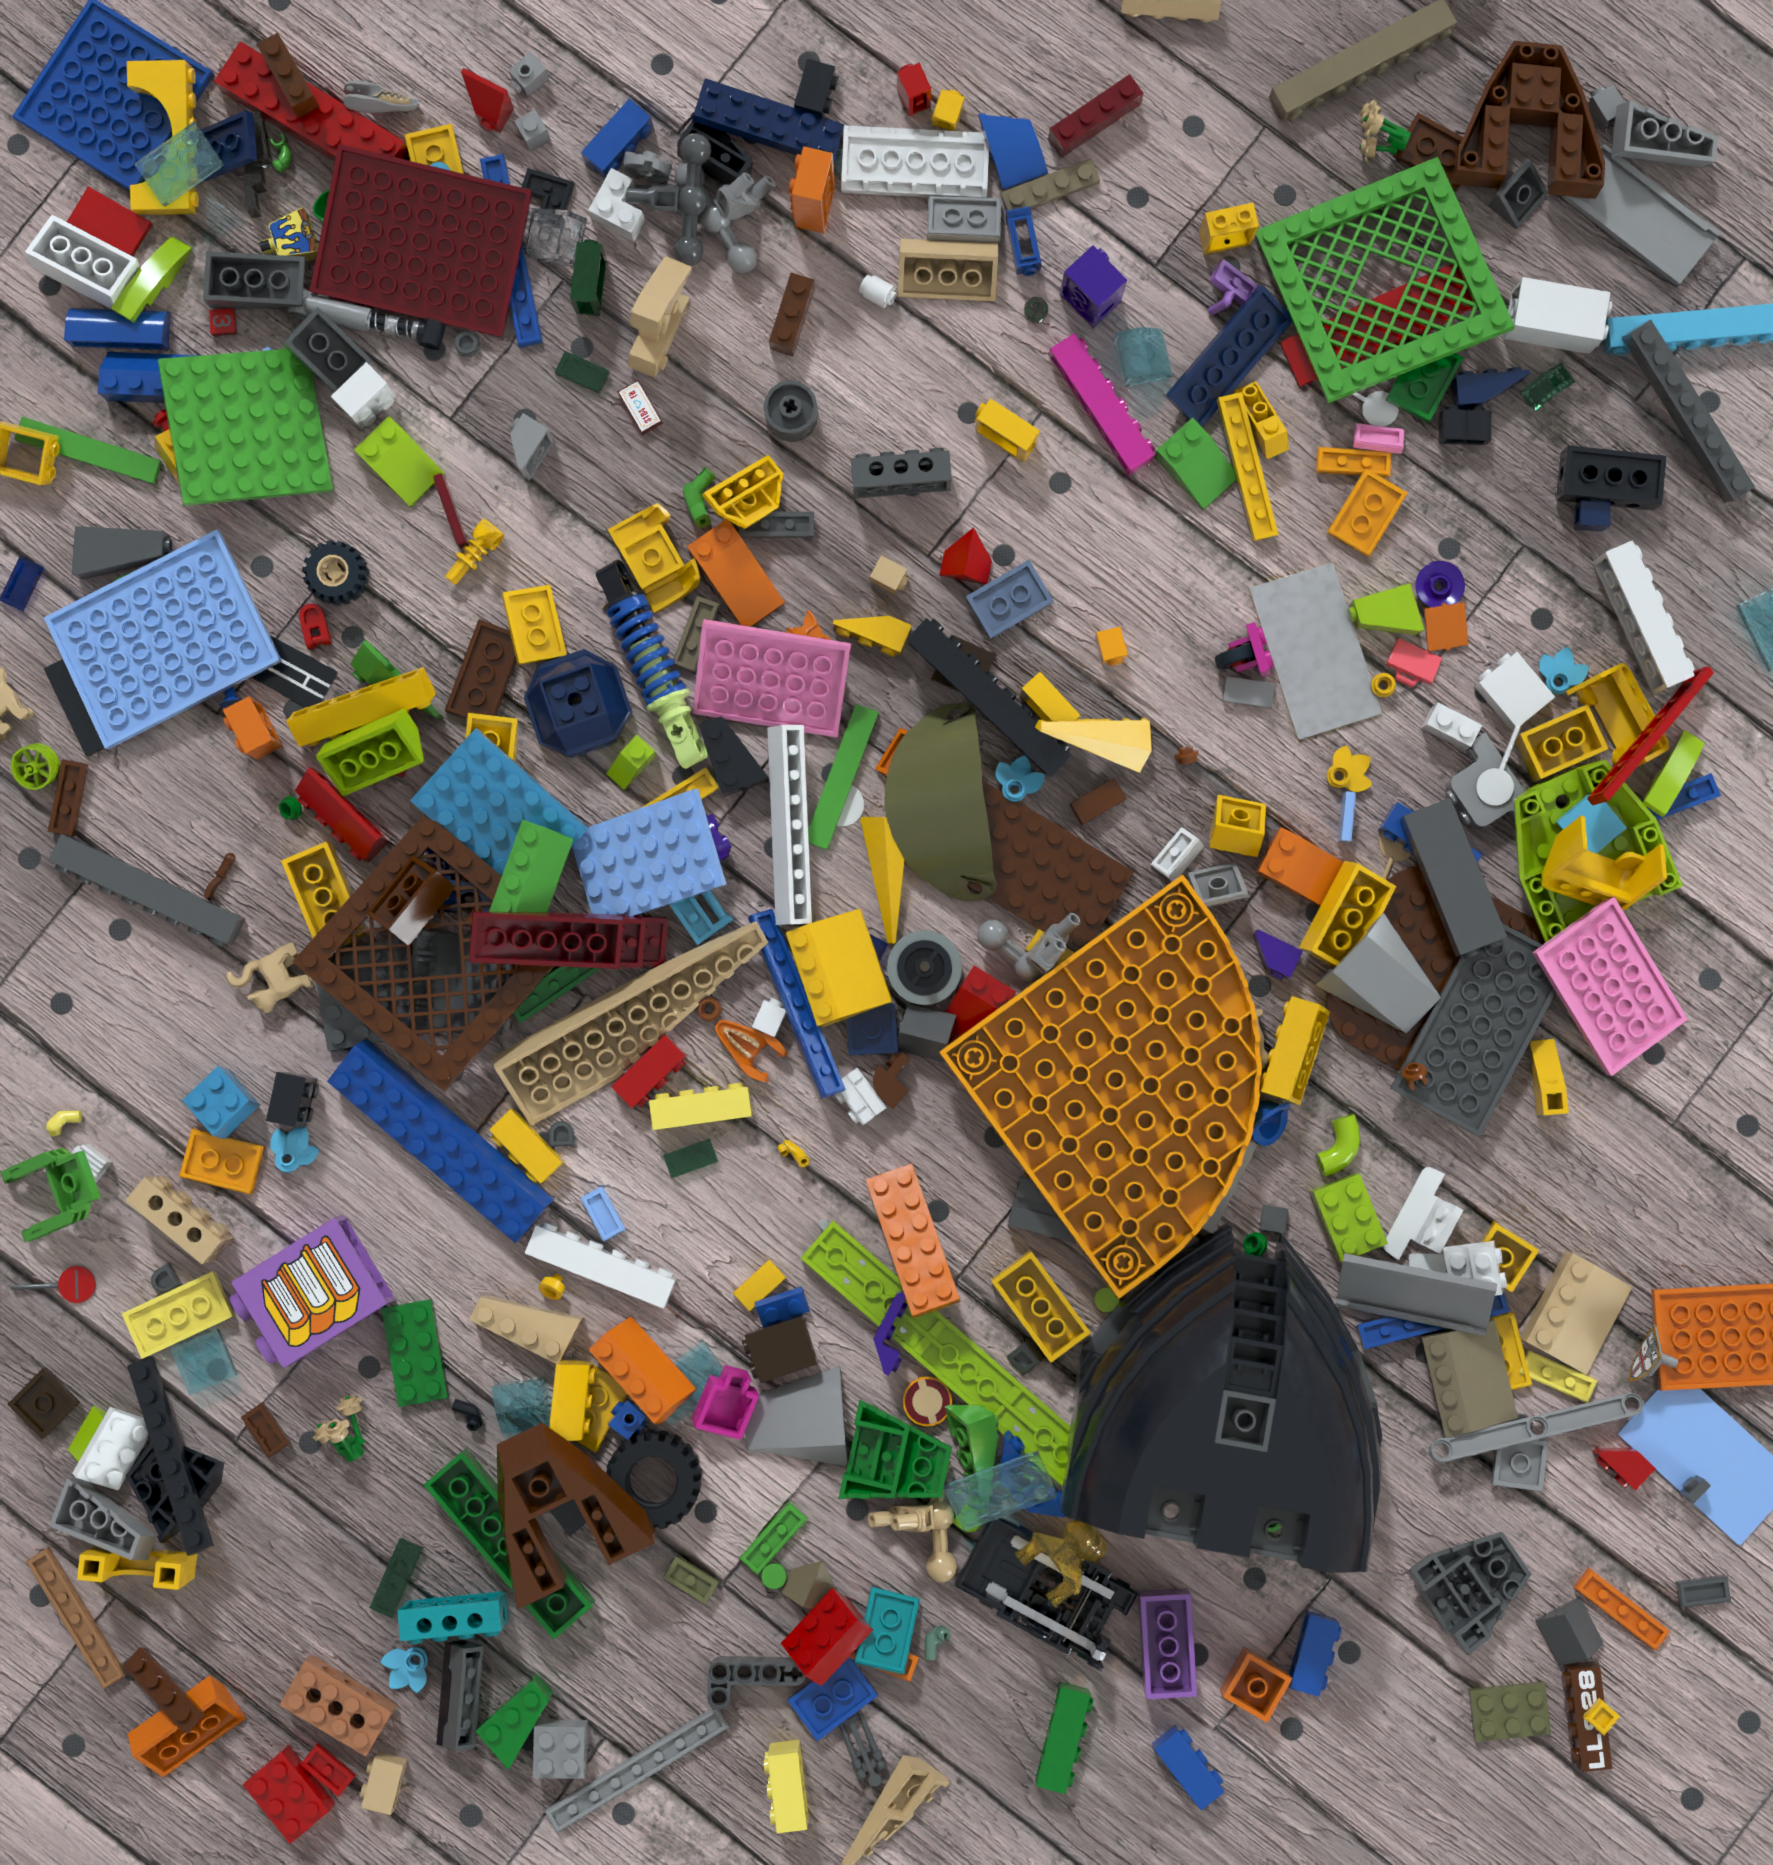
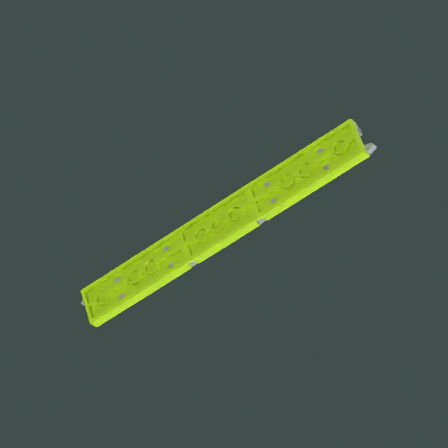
[800,1219,1071,1486]

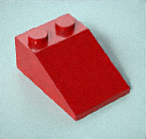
[945,965,1016,1041]

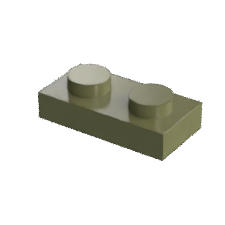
[663,1555,719,1605]

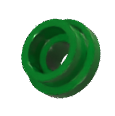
[279,796,302,820]
[1243,1232,1267,1256]

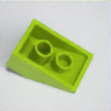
[354,416,445,508]

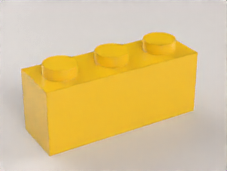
[489,1109,565,1184]

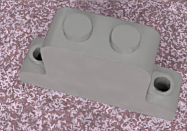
[1445,732,1524,829]

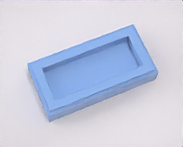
[1337,791,1356,843]
[580,1186,626,1242]

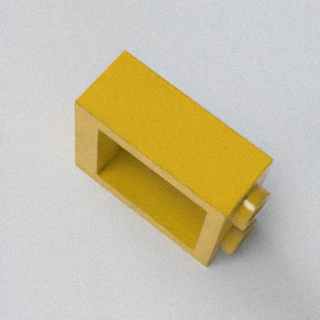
[1198,202,1259,255]
[974,398,1040,462]
[0,421,60,485]
[1019,672,1080,722]

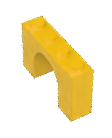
[77,1546,198,1590]

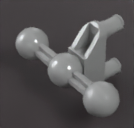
[674,162,776,274]
[977,912,1080,983]

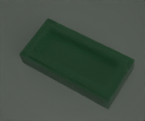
[555,351,610,394]
[663,1138,718,1179]

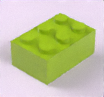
[1309,1173,1388,1262]

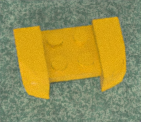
[607,503,700,614]

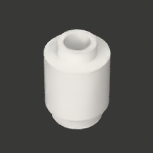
[859,275,897,308]

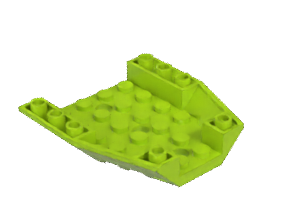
[1514,759,1683,943]

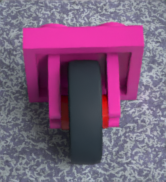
[1215,622,1274,677]

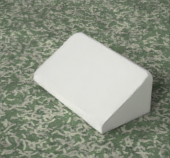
[1150,827,1204,882]

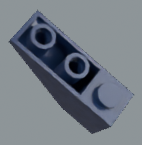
[1451,367,1530,410]

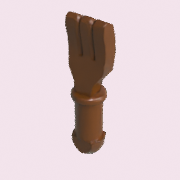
[204,853,236,901]

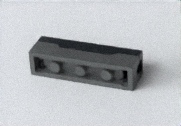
[436,1640,484,1751]

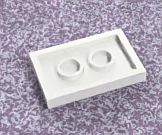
[72,1407,149,1491]

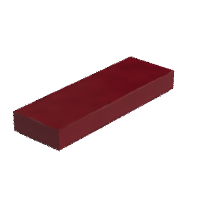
[433,473,470,549]

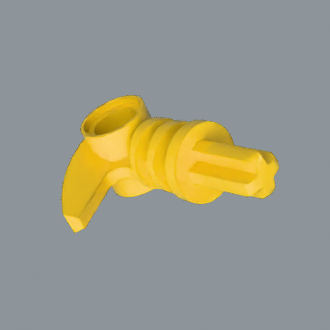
[445,519,505,585]

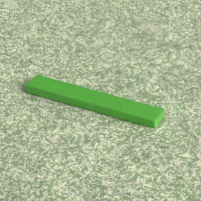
[14,417,162,485]
[808,704,879,850]

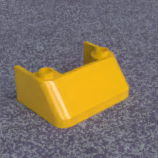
[1566,663,1669,767]
[1541,815,1667,911]

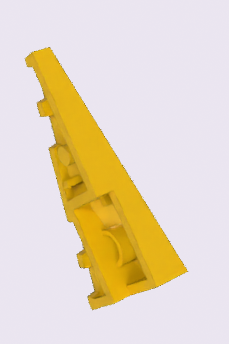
[1035,718,1151,773]
[860,817,905,944]

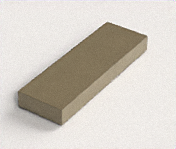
[673,596,720,673]

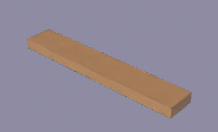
[26,1546,127,1690]

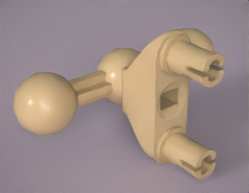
[868,1460,958,1583]

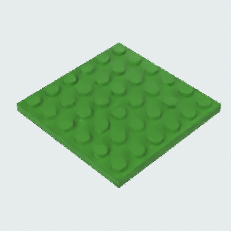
[157,349,333,506]

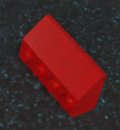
[295,767,390,862]

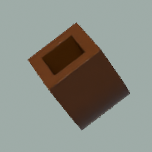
[873,1052,910,1109]

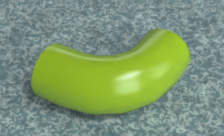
[1316,1114,1361,1177]

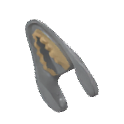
[344,80,420,114]

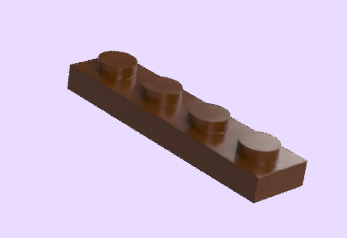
[123,1647,205,1734]

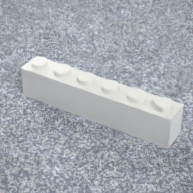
[525,1222,677,1309]

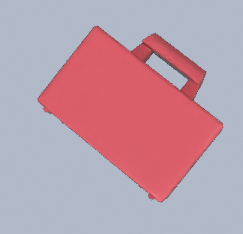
[1386,638,1442,688]

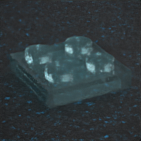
[171,1329,238,1395]

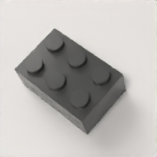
[281,307,373,393]

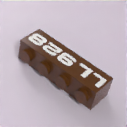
[1561,1661,1613,1772]

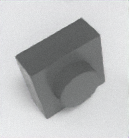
[1679,1475,1711,1504]

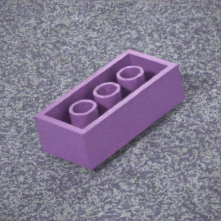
[1138,1588,1197,1699]

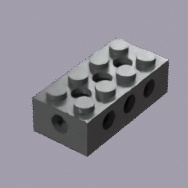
[851,448,952,499]

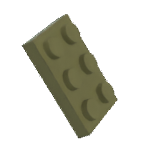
[1468,1681,1551,1742]

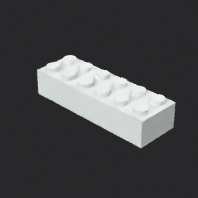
[1592,540,1695,695]

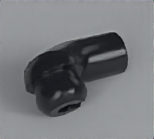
[451,1399,483,1431]

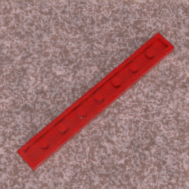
[1587,666,1714,806]

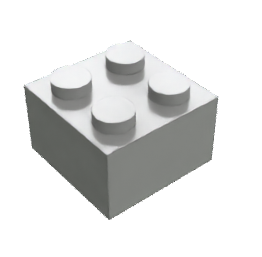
[533,1719,588,1779]

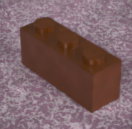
[256,32,320,118]
[769,273,815,357]

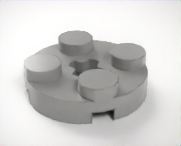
[622,151,672,183]

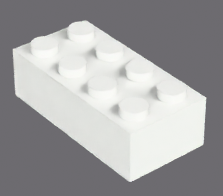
[25,215,140,309]

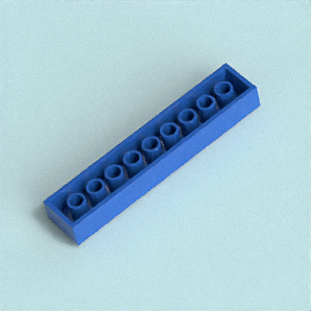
[327,1038,554,1243]

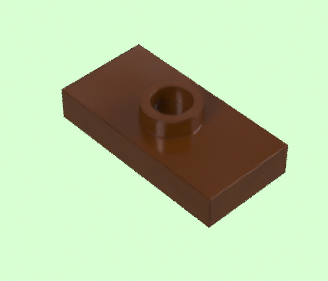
[241,1402,291,1458]

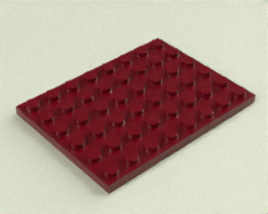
[310,144,533,338]

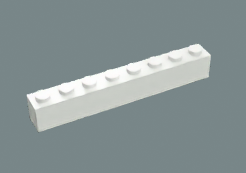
[767,725,812,925]

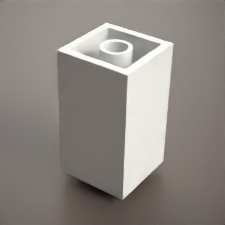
[1503,277,1612,354]

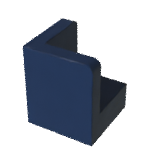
[1574,500,1611,531]

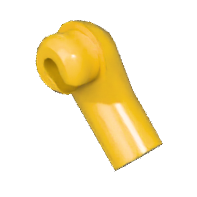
[777,1140,810,1167]

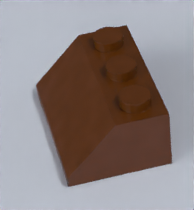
[366,855,455,946]

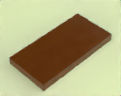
[444,619,517,719]

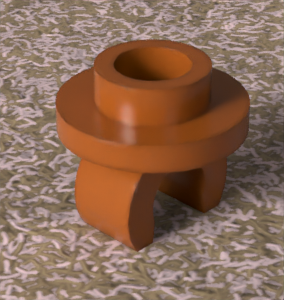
[1401,1062,1427,1090]

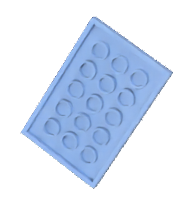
[572,789,727,916]

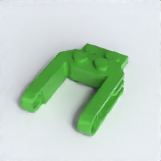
[0,1148,101,1242]

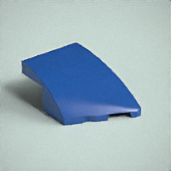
[978,113,1048,190]

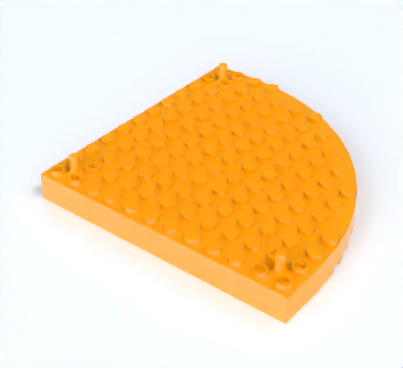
[938,874,1262,1298]

